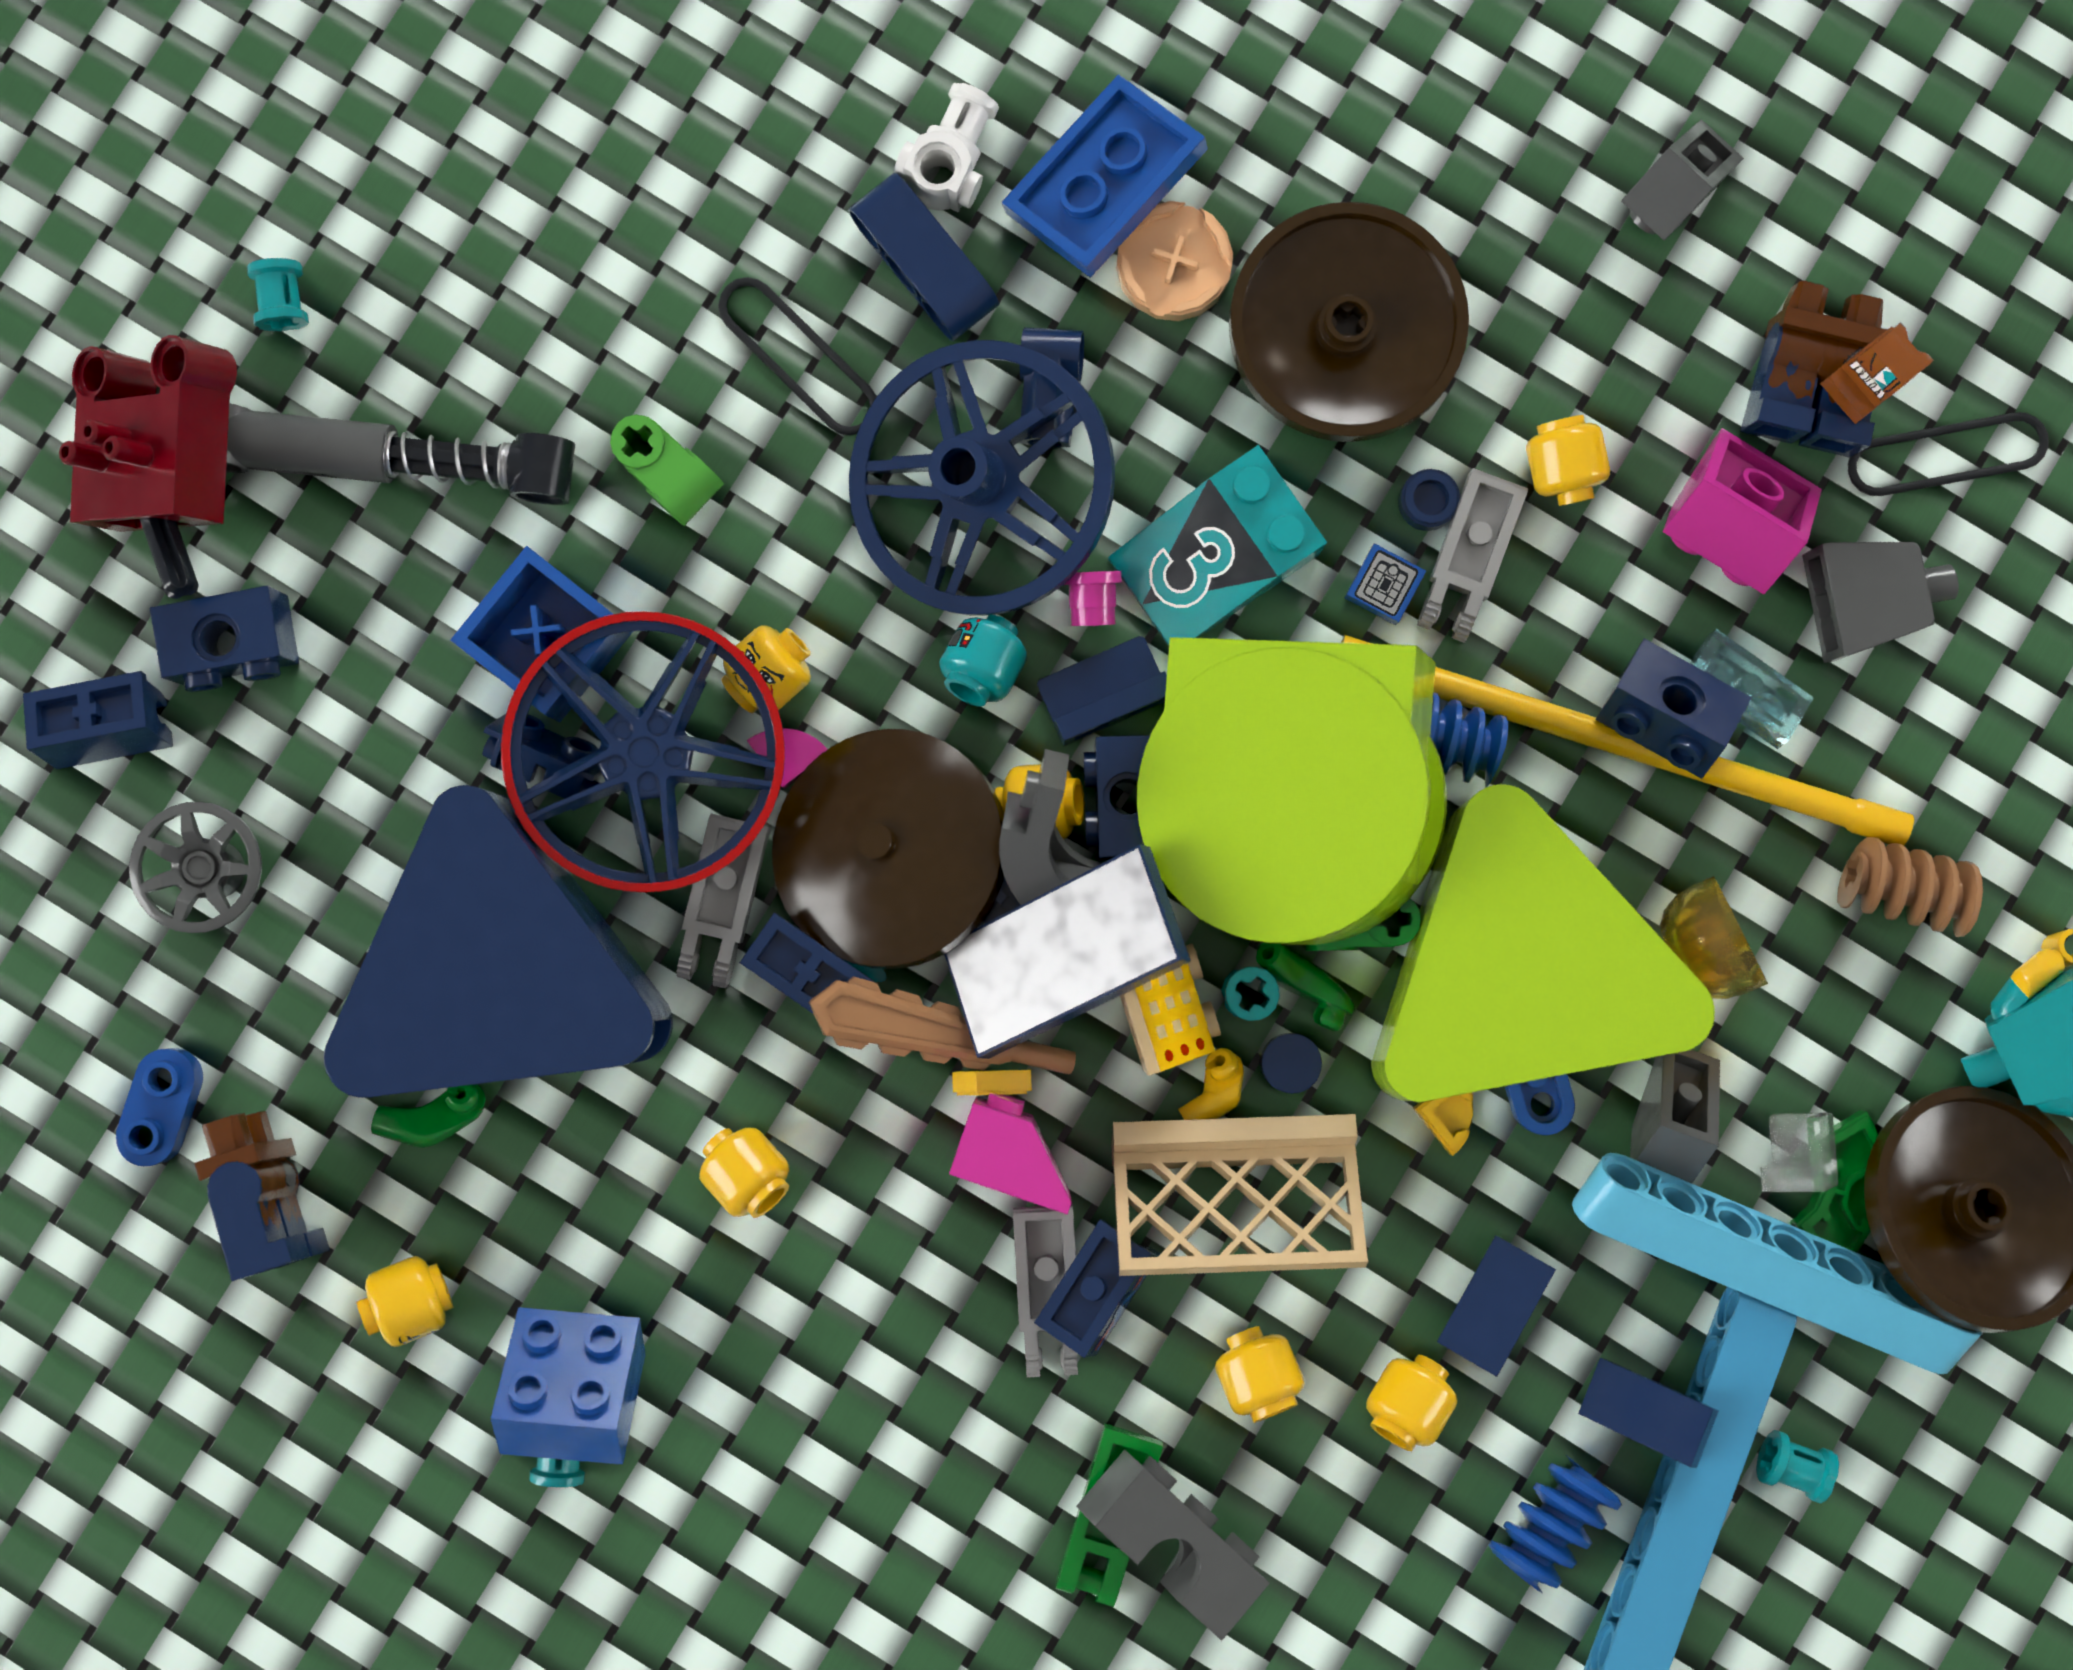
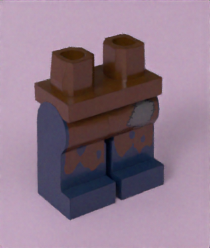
[1740,281,1887,458]
[194,1111,330,1282]

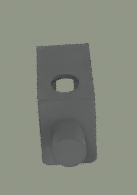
[1802,542,1959,663]

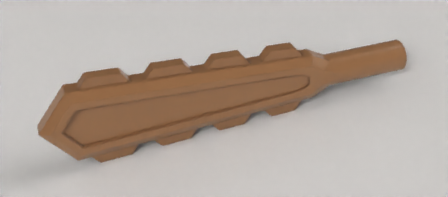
[809,976,1076,1075]

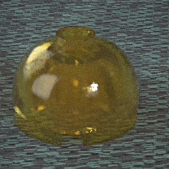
[1660,876,1768,999]

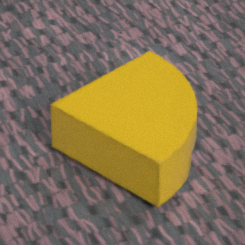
[952,1070,1032,1096]
[1413,1092,1473,1156]

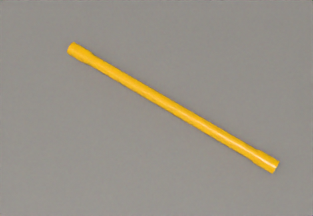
[1341,635,1914,846]

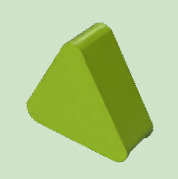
[1371,784,1715,1102]

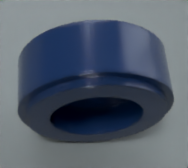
[1398,469,1460,531]
[1260,1033,1322,1093]

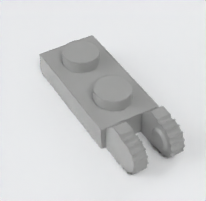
[1417,468,1528,643]
[676,813,771,989]
[1013,1204,1078,1377]

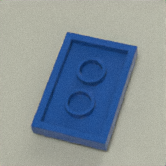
[1001,74,1208,278]

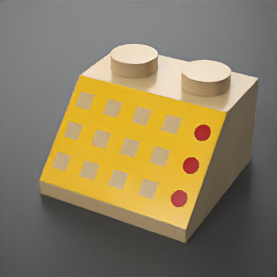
[1120,944,1221,1076]

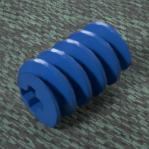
[1430,692,1508,787]
[1488,1455,1622,1593]

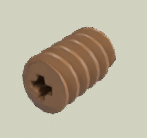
[1837,837,1983,937]

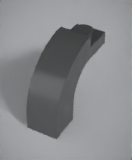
[999,749,1102,905]

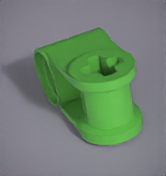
[610,414,724,526]

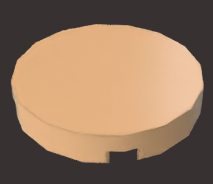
[1116,201,1233,321]

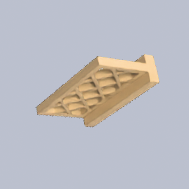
[1111,1114,1368,1276]

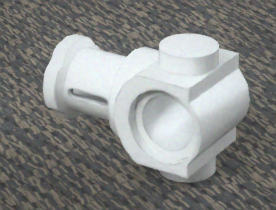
[894,83,999,213]

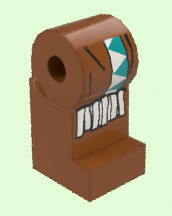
[1820,322,1934,424]

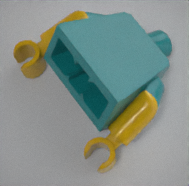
[1960,929,2073,1118]

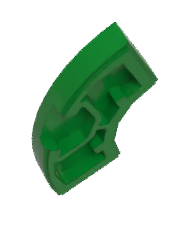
[1790,1110,1878,1252]

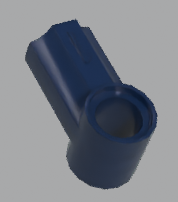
[1020,327,1084,449]

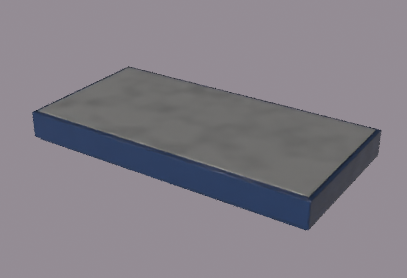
[944,844,1191,1059]

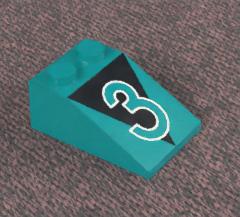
[1108,445,1327,646]

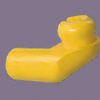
[1178,1048,1244,1120]

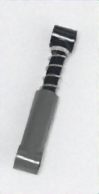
[226,403,575,505]

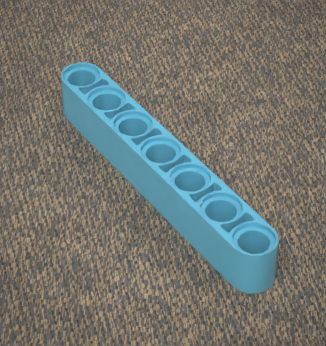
[1572,1153,1983,1374]

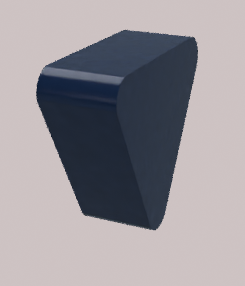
[324,785,673,1098]

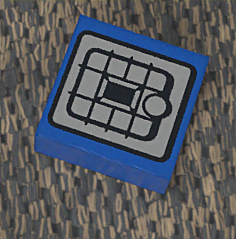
[1344,543,1426,625]

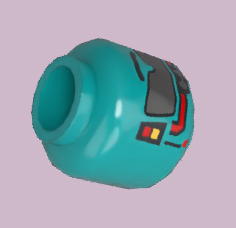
[939,615,1027,706]

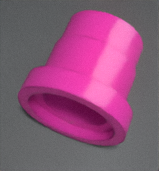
[1064,571,1122,626]

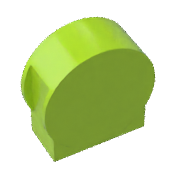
[1137,637,1447,945]

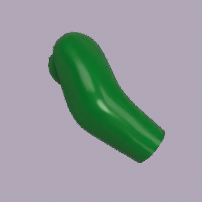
[1256,942,1355,1032]
[371,1084,486,1148]

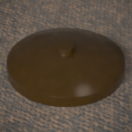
[1229,202,1469,442]
[772,729,1004,969]
[1864,1086,2073,1333]

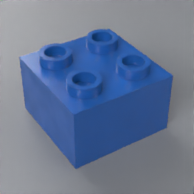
[450,545,633,722]
[491,1307,645,1465]

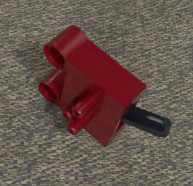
[59,335,237,599]

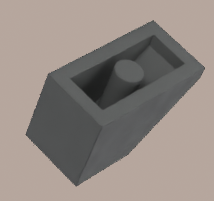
[1621,119,1744,241]
[1630,1049,1720,1183]

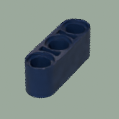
[848,173,1000,342]

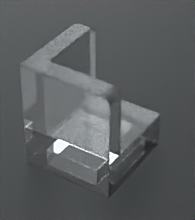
[1760,1112,1838,1192]

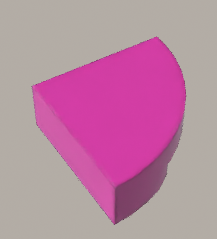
[746,728,828,789]

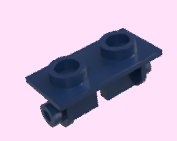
[482,714,602,804]

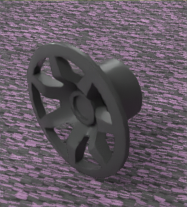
[129,802,262,933]

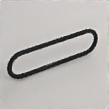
[718,277,877,436]
[1848,413,2049,496]

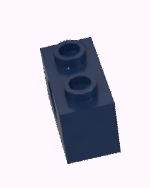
[150,585,299,692]
[1595,638,1752,779]
[1084,735,1150,860]

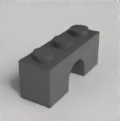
[1076,1450,1270,1641]

